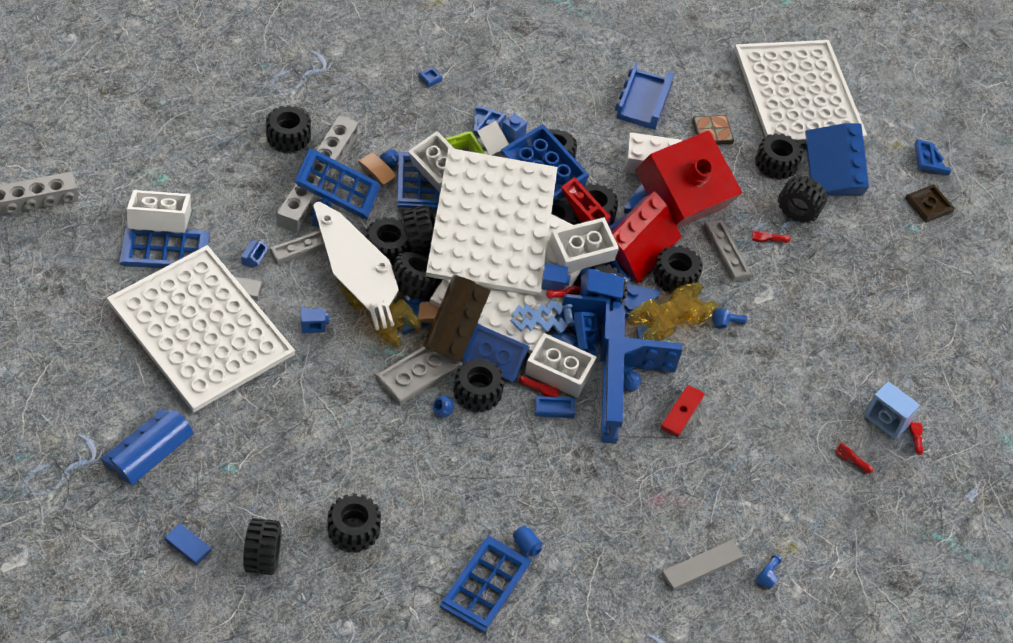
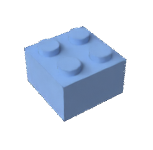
[864,381,920,440]

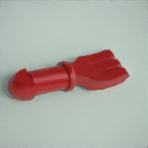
[752,230,791,243]
[546,286,580,299]
[519,376,560,397]
[909,422,924,455]
[835,442,873,474]

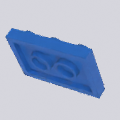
[462,324,530,382]

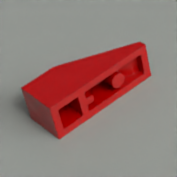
[561,177,611,224]

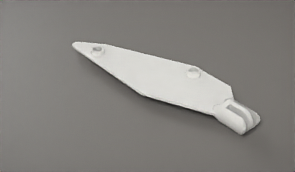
[314,202,399,330]

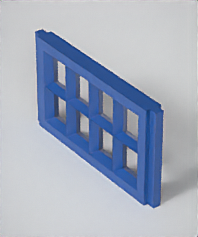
[294,148,381,219]
[397,151,440,209]
[120,227,210,268]
[440,535,532,633]

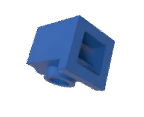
[301,306,329,333]

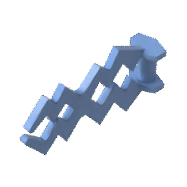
[510,300,574,334]

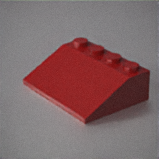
[611,191,682,284]

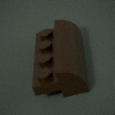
[422,275,491,362]

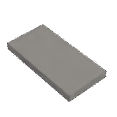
[376,347,462,405]

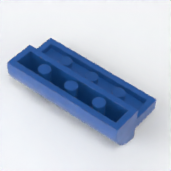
[101,408,194,485]

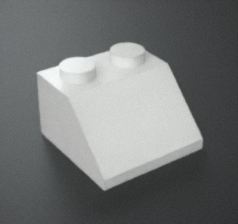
[478,121,509,158]

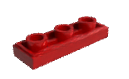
[660,385,705,438]

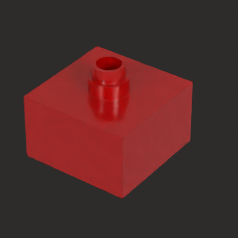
[635,130,743,228]

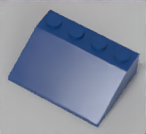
[805,123,869,196]
[501,124,589,201]

